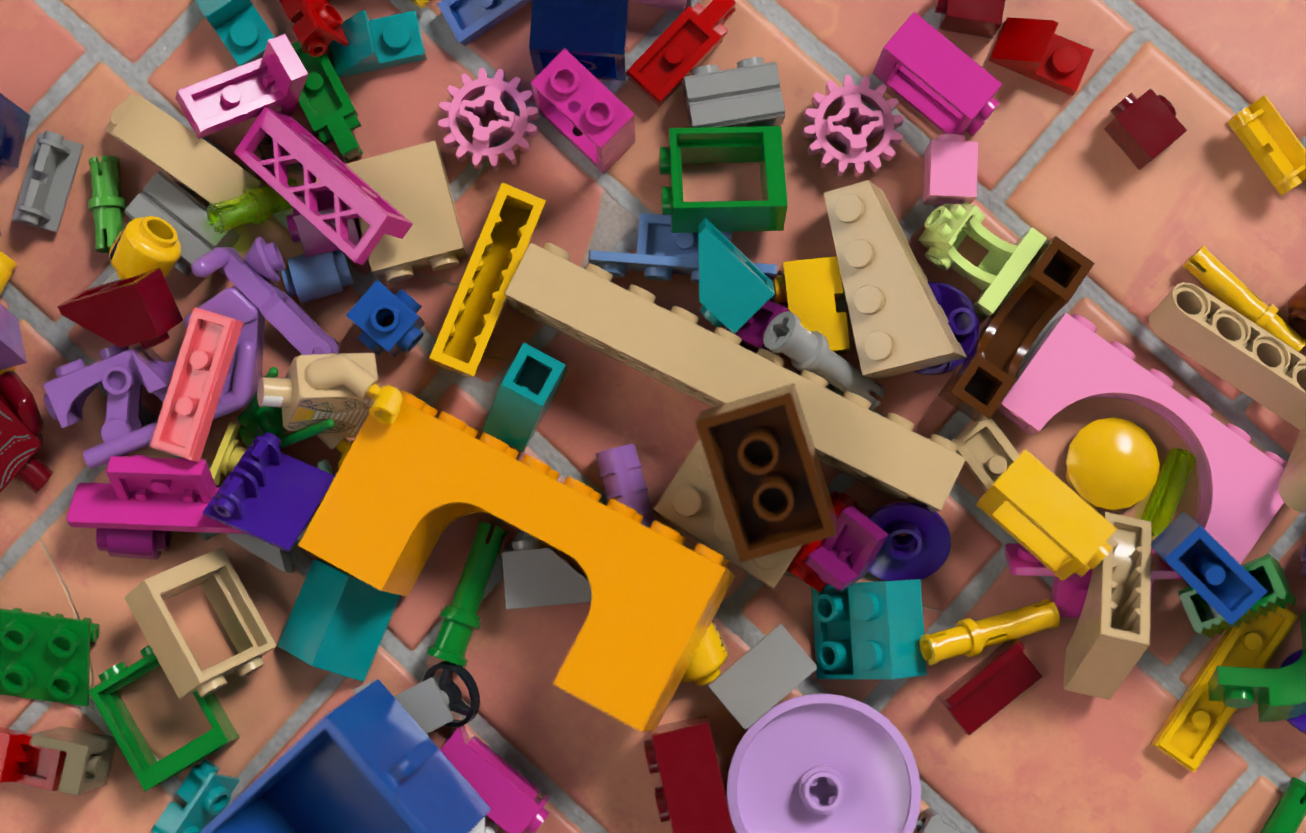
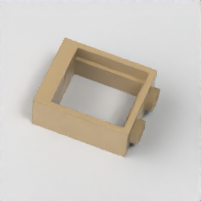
[124,547,277,699]

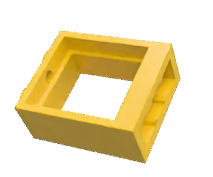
[976,449,1117,581]

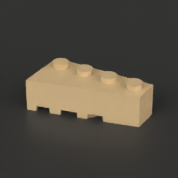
[824,180,967,380]

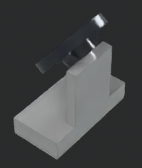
[353,661,480,734]

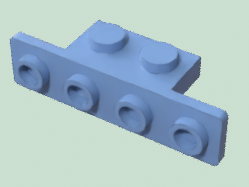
[588,213,777,283]

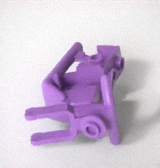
[43,236,339,469]

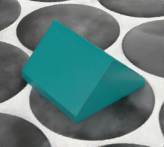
[277,559,401,682]

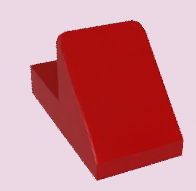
[988,17,1094,96]

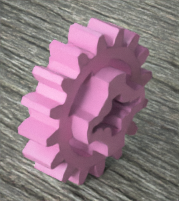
[438,68,539,171]
[802,75,904,178]

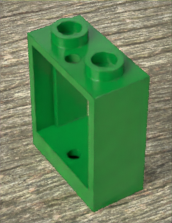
[659,126,788,233]
[88,645,239,792]

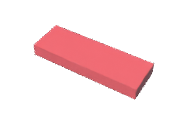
[149,307,244,462]

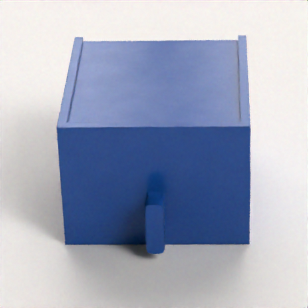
[200,679,491,833]

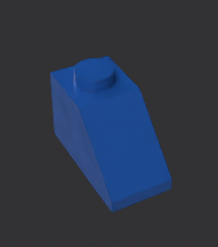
[1151,511,1268,626]

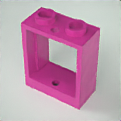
[872,12,1002,137]
[531,48,635,174]

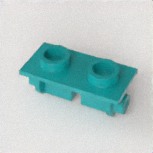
[151,759,240,833]

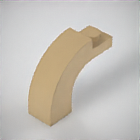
[104,93,261,220]

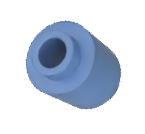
[281,250,354,303]

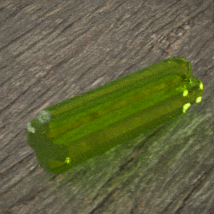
[1140,447,1196,538]

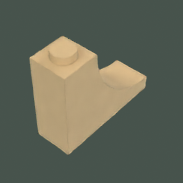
[1064,512,1151,700]

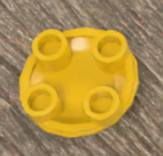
[1065,417,1160,510]

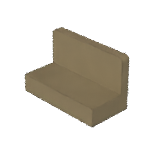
[30,727,117,795]

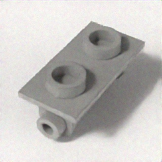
[12,131,84,233]

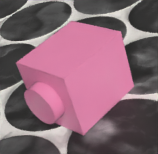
[923,134,978,205]

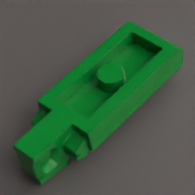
[291,41,364,162]

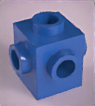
[346,280,425,358]

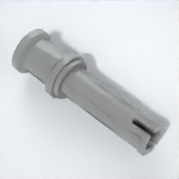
[763,312,885,410]

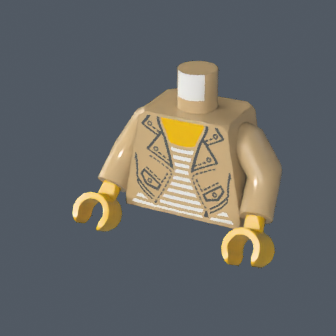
[257,353,402,469]

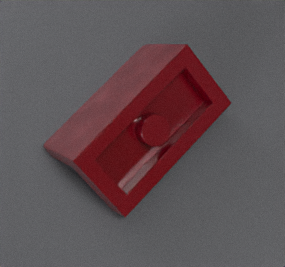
[937,640,1043,735]

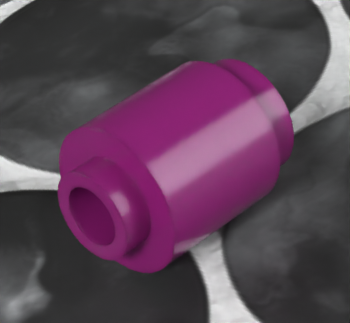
[96,528,172,560]

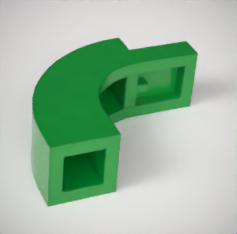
[1208,609,1306,722]

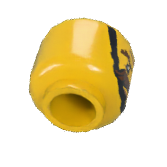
[109,216,182,279]

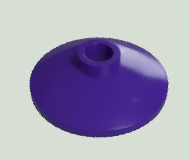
[867,502,951,581]

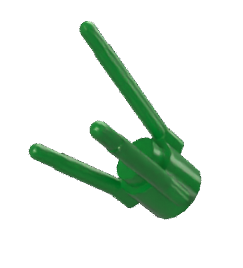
[237,367,335,449]

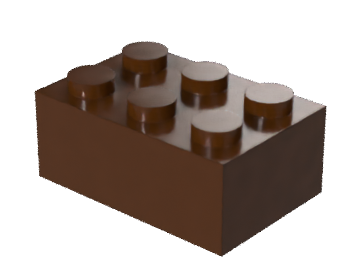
[695,383,838,562]

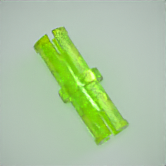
[207,178,300,234]

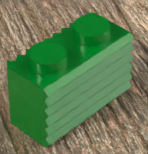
[1178,554,1296,639]

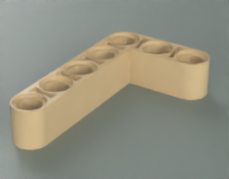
[1149,282,1306,512]

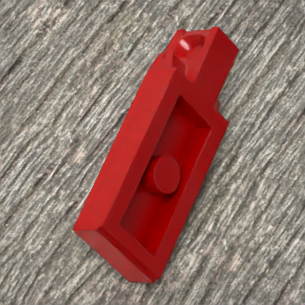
[626,0,736,107]

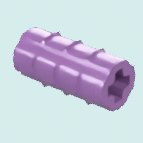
[595,443,655,528]

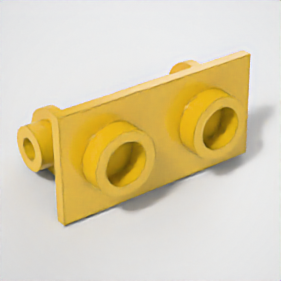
[1227,95,1306,196]

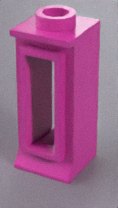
[440,725,550,833]

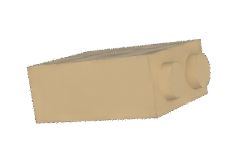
[346,140,468,283]

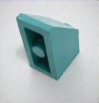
[698,218,775,334]

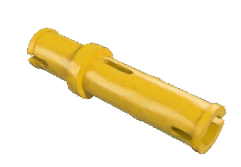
[1182,245,1306,352]
[919,598,1060,665]

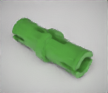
[88,156,127,253]

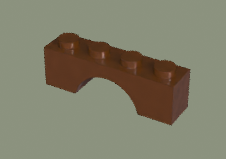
[938,236,1095,422]

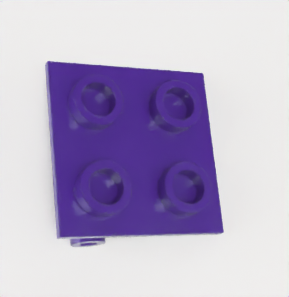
[203,432,335,552]

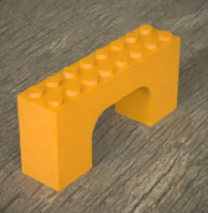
[298,390,735,732]

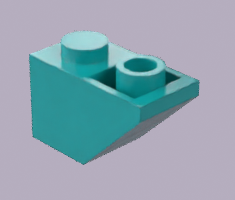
[482,342,568,453]

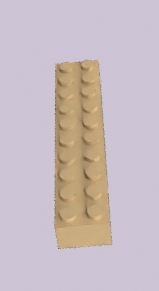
[505,242,966,512]

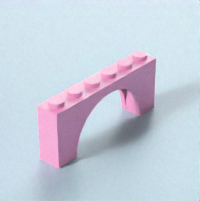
[996,313,1287,565]

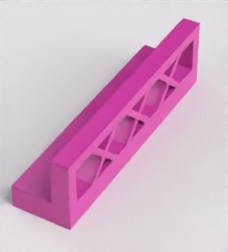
[234,107,413,265]

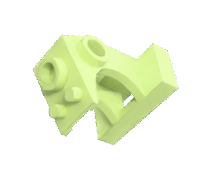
[918,202,1047,320]

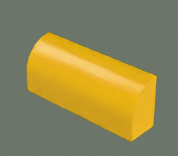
[427,182,546,378]

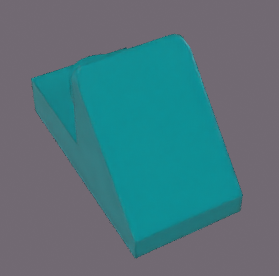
[195,0,275,66]
[330,10,427,78]

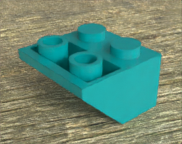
[811,579,927,679]

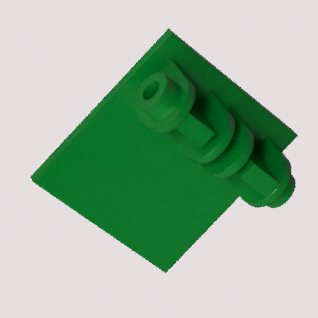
[0,608,100,707]

